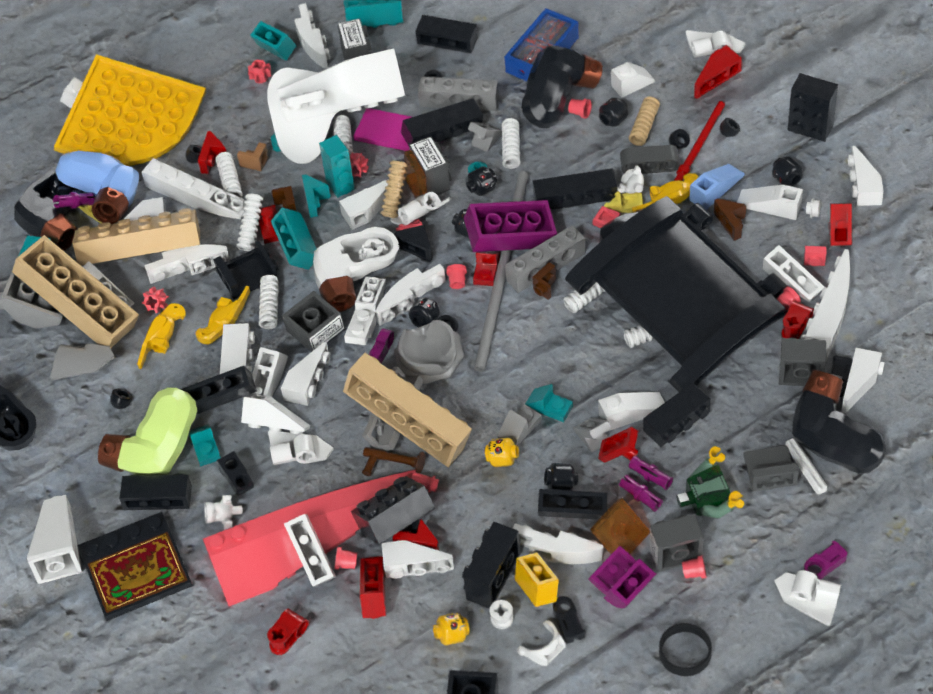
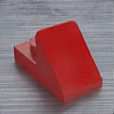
[198,131,227,174]
[828,203,852,246]
[473,251,501,286]
[392,519,439,551]

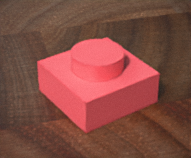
[593,206,620,228]
[804,246,826,266]

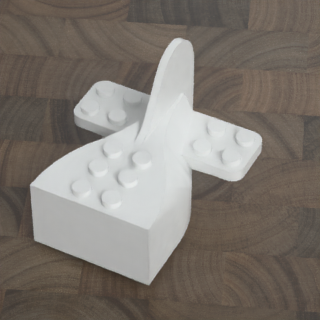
[267,49,405,164]

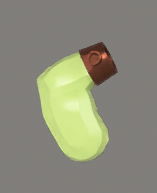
[98,388,197,476]

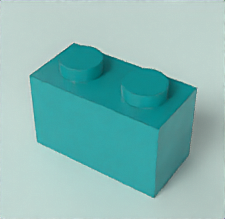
[250,21,297,61]

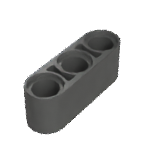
[620,145,680,174]

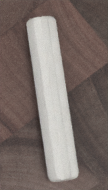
[785,438,827,495]

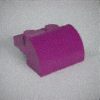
[588,546,656,609]

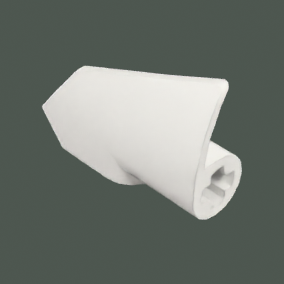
[686,30,746,58]
[390,192,451,225]
[268,430,334,465]
[774,570,841,626]

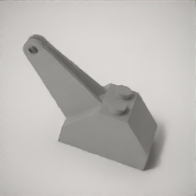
[0,266,63,328]

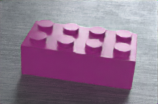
[464,200,557,252]

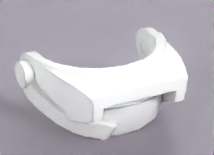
[517,620,566,666]

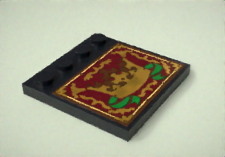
[77,512,193,621]

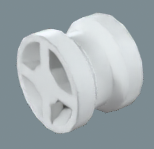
[489,600,514,629]

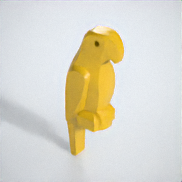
[632,173,698,213]
[195,286,250,344]
[137,303,186,369]

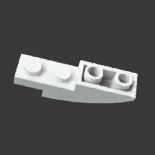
[294,3,330,68]
[144,244,230,284]
[376,264,446,326]
[344,277,386,345]
[513,523,604,564]

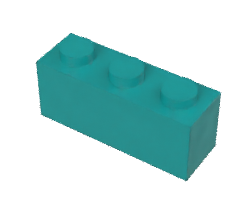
[343,0,403,28]
[319,135,355,198]
[271,207,317,270]

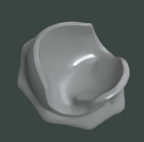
[394,320,464,384]

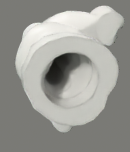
[617,165,644,194]
[204,495,242,530]

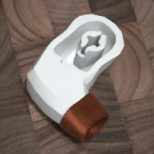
[313,227,399,312]

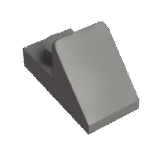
[468,122,502,151]
[498,404,542,445]
[573,418,611,452]

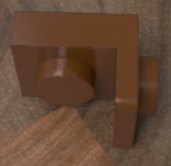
[272,186,297,212]
[532,262,556,300]

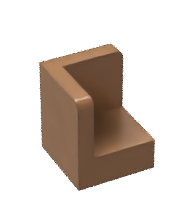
[237,143,269,171]

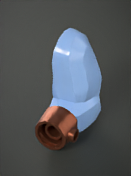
[56,151,139,224]

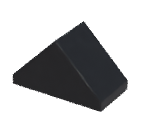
[394,225,432,262]

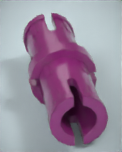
[53,192,95,208]
[628,456,673,490]
[619,475,663,512]

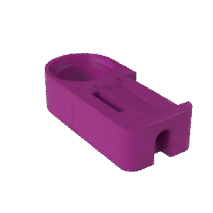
[368,328,394,364]
[804,541,847,580]

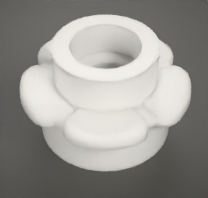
[806,198,821,219]

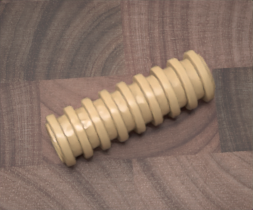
[629,96,660,146]
[380,161,408,218]

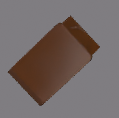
[714,199,746,241]

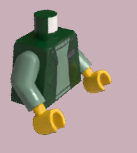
[676,446,744,519]

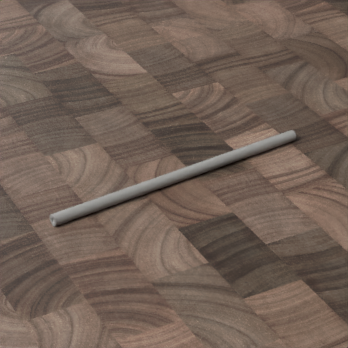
[474,171,529,372]

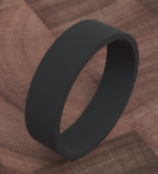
[659,623,712,676]

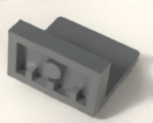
[743,446,799,492]

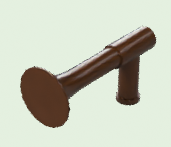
[362,447,425,477]

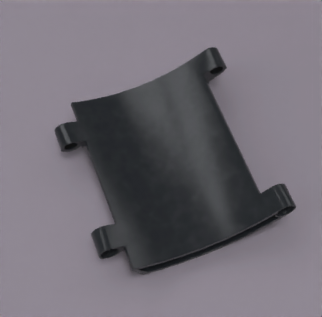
[565,196,787,392]

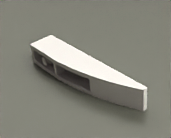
[142,158,246,219]
[800,249,850,361]

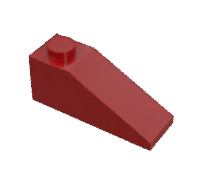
[694,45,742,99]
[360,556,386,619]

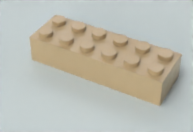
[73,208,200,266]
[12,235,139,348]
[343,353,472,468]

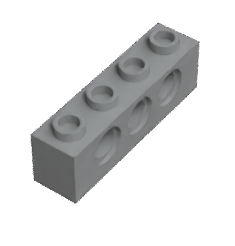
[418,77,499,111]
[505,225,585,293]

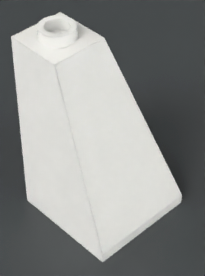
[27,495,83,584]

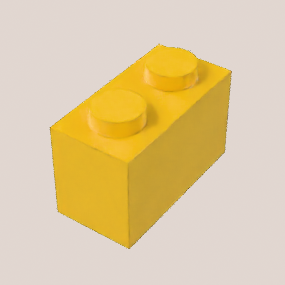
[515,552,559,607]

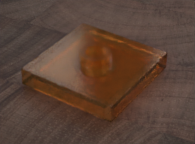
[404,150,426,199]
[590,498,650,554]

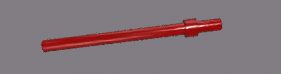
[674,101,725,181]

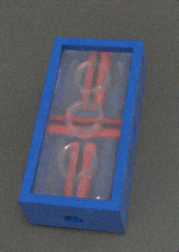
[505,8,579,81]

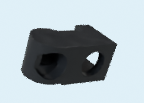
[217,451,254,496]

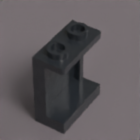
[213,240,279,300]

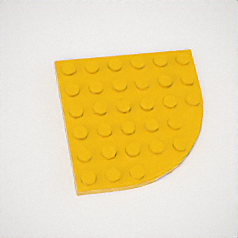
[54,54,206,166]

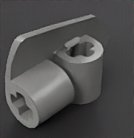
[51,344,115,380]

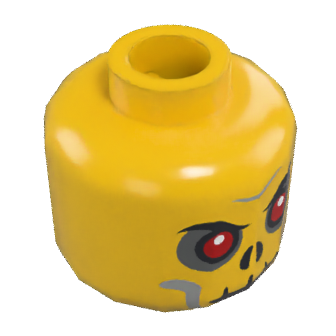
[485,438,519,467]
[433,613,469,645]

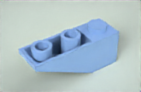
[690,164,745,210]

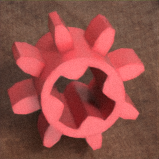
[248,60,272,83]
[350,152,369,177]
[142,286,169,313]

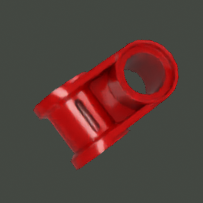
[781,301,814,339]
[267,609,309,655]

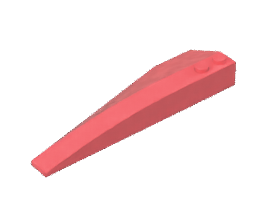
[203,470,416,606]

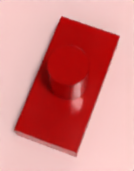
[258,205,279,244]
[598,427,638,463]

